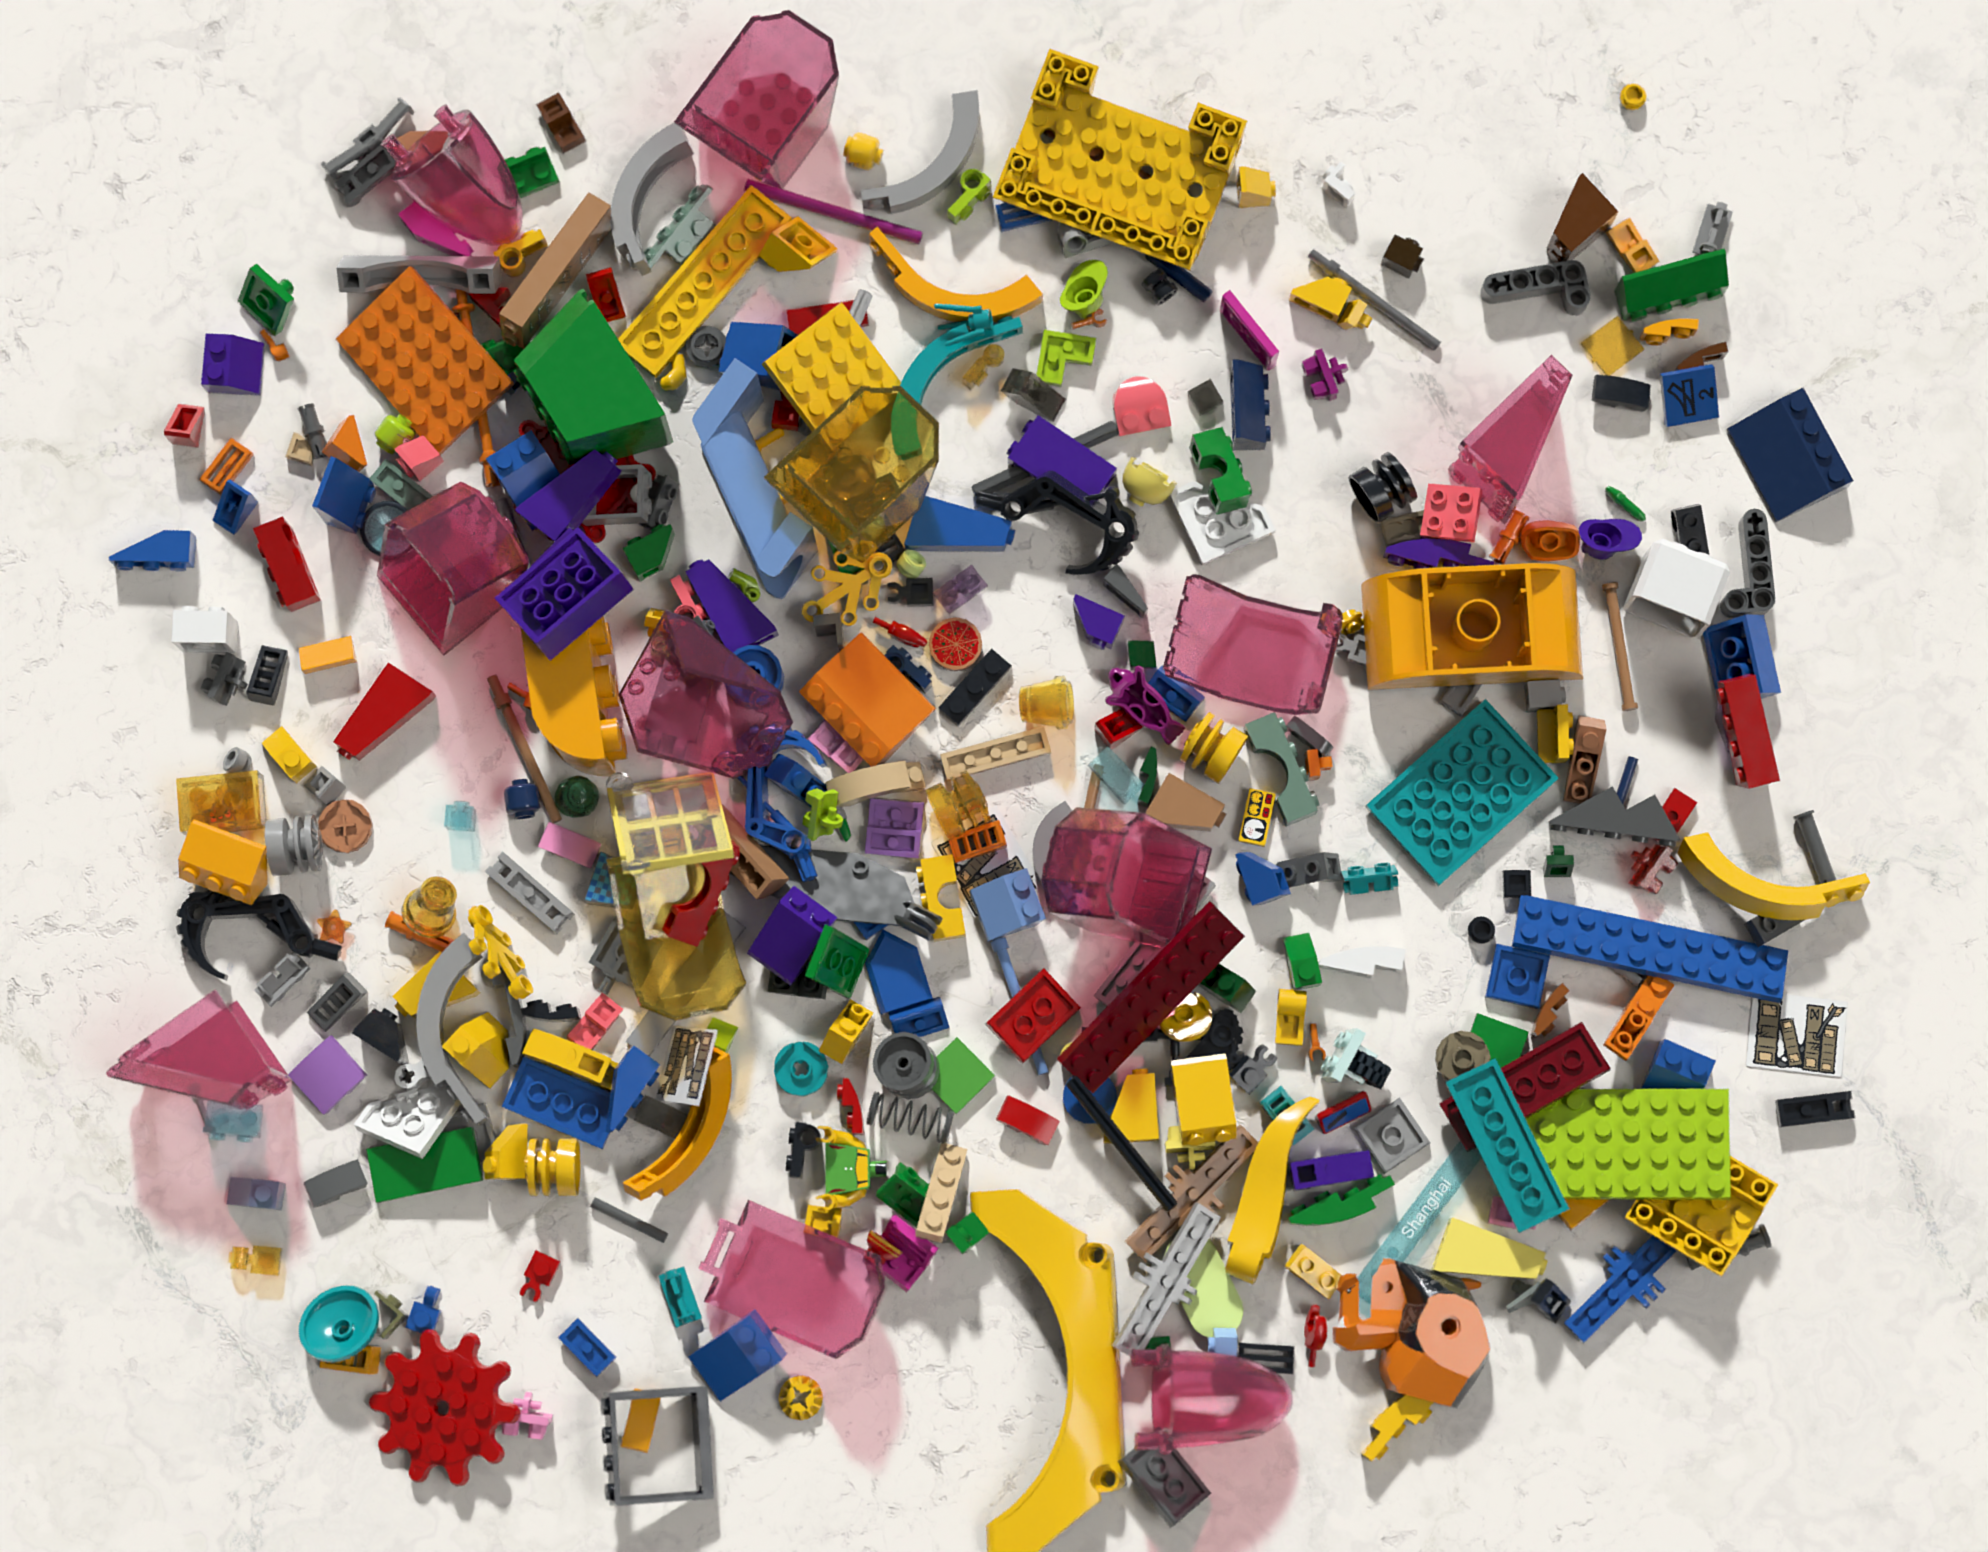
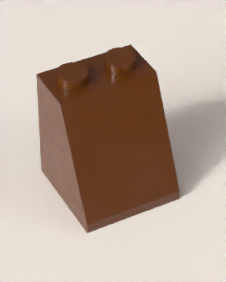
[1546,173,1619,263]

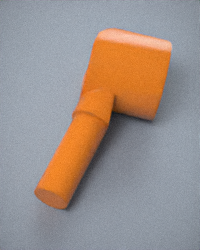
[1071,309,1107,329]
[260,329,290,361]
[507,683,532,710]
[1308,1023,1326,1062]

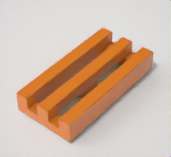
[199,438,254,496]

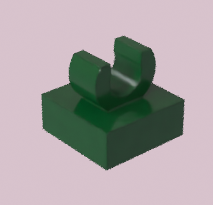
[1543,845,1574,877]

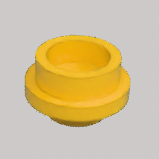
[1620,84,1646,110]

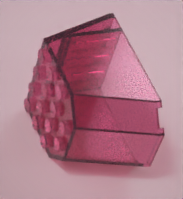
[674,10,839,189]
[377,481,529,656]
[1041,807,1212,948]

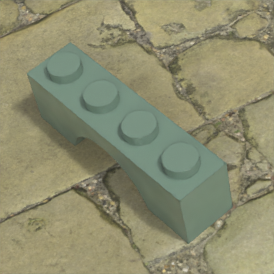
[1244,712,1320,827]

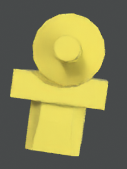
[1165,1126,1215,1170]

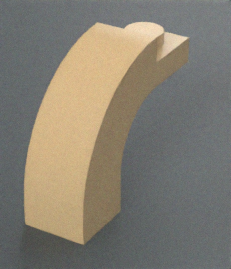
[825,761,926,808]

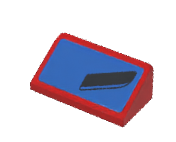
[1315,1091,1372,1134]

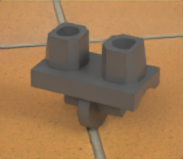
[201,652,248,706]

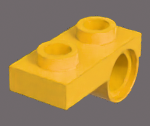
[493,229,548,277]
[1275,989,1307,1046]
[1284,1244,1341,1300]

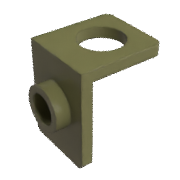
[374,1290,408,1339]

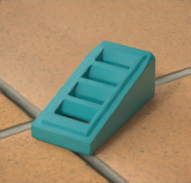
[1259,1086,1314,1146]

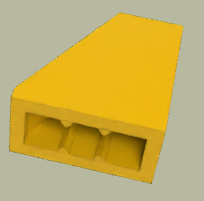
[392,951,481,1018]
[1103,1069,1159,1144]

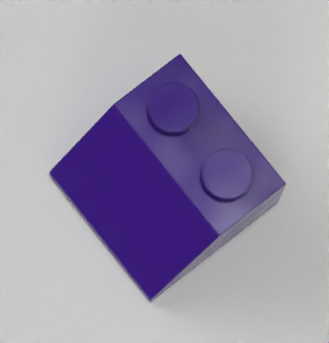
[201,333,265,395]

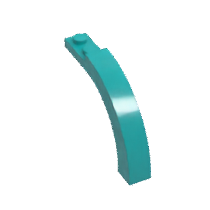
[893,316,1023,461]

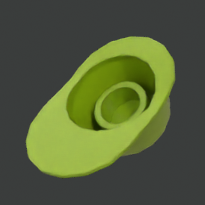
[1060,259,1108,319]

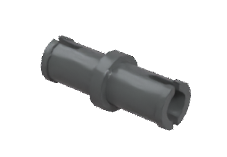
[298,403,326,459]

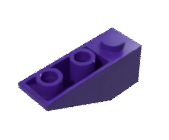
[1288,1150,1374,1191]

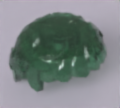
[554,775,600,818]

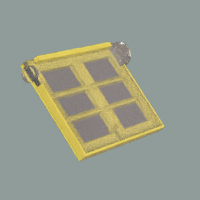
[606,772,734,876]

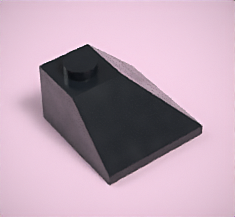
[352,1008,409,1065]

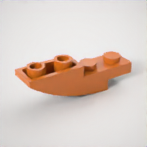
[1603,975,1674,1061]

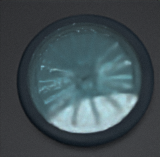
[360,501,416,558]

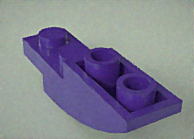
[1383,539,1494,569]

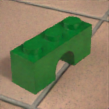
[1189,427,1252,515]

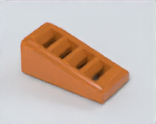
[948,820,1007,863]

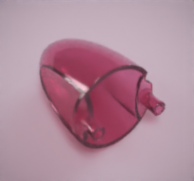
[381,104,523,245]
[1131,1344,1293,1455]

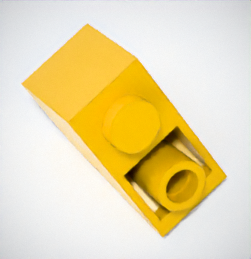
[819,999,873,1064]

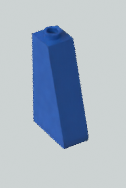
[904,494,1016,552]

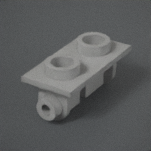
[1692,202,1733,255]
[254,952,310,1007]

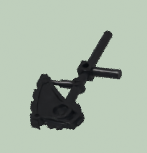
[1081,1008,1245,1086]

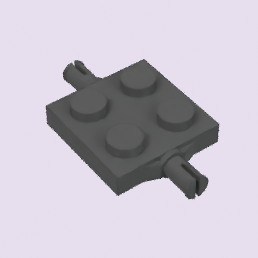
[589,910,663,995]

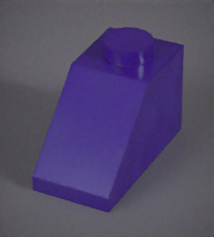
[1073,594,1125,650]

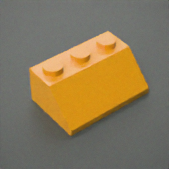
[178,820,268,905]

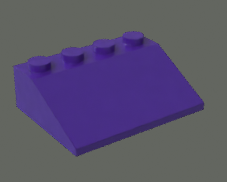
[495,527,634,661]

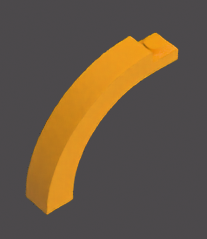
[622,1047,732,1201]

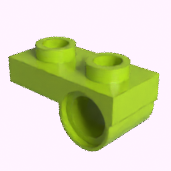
[948,169,992,225]

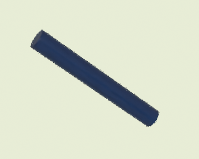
[1604,756,1639,833]

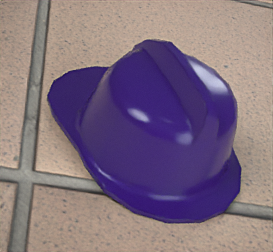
[1579,519,1642,560]

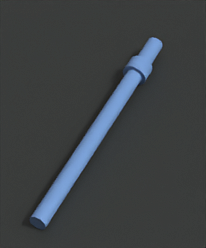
[990,937,1049,1076]

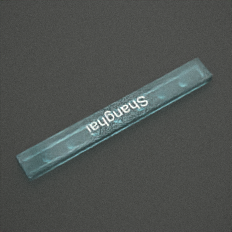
[1357,1140,1482,1305]

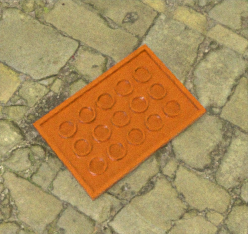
[336,266,515,455]

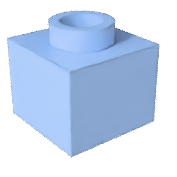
[1208,1328,1237,1364]

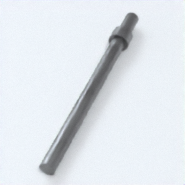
[1307,249,1441,350]

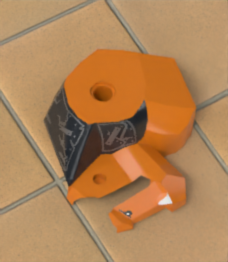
[1332,1258,1491,1408]

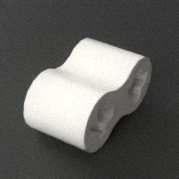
[394,1059,431,1090]

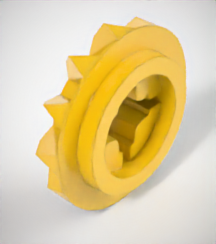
[778,1376,823,1420]

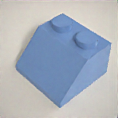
[969,868,1046,942]

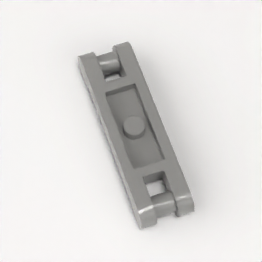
[485,851,575,934]

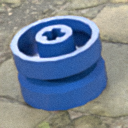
[723,645,784,709]

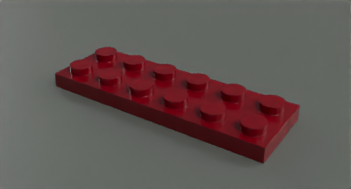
[1439,1022,1611,1152]

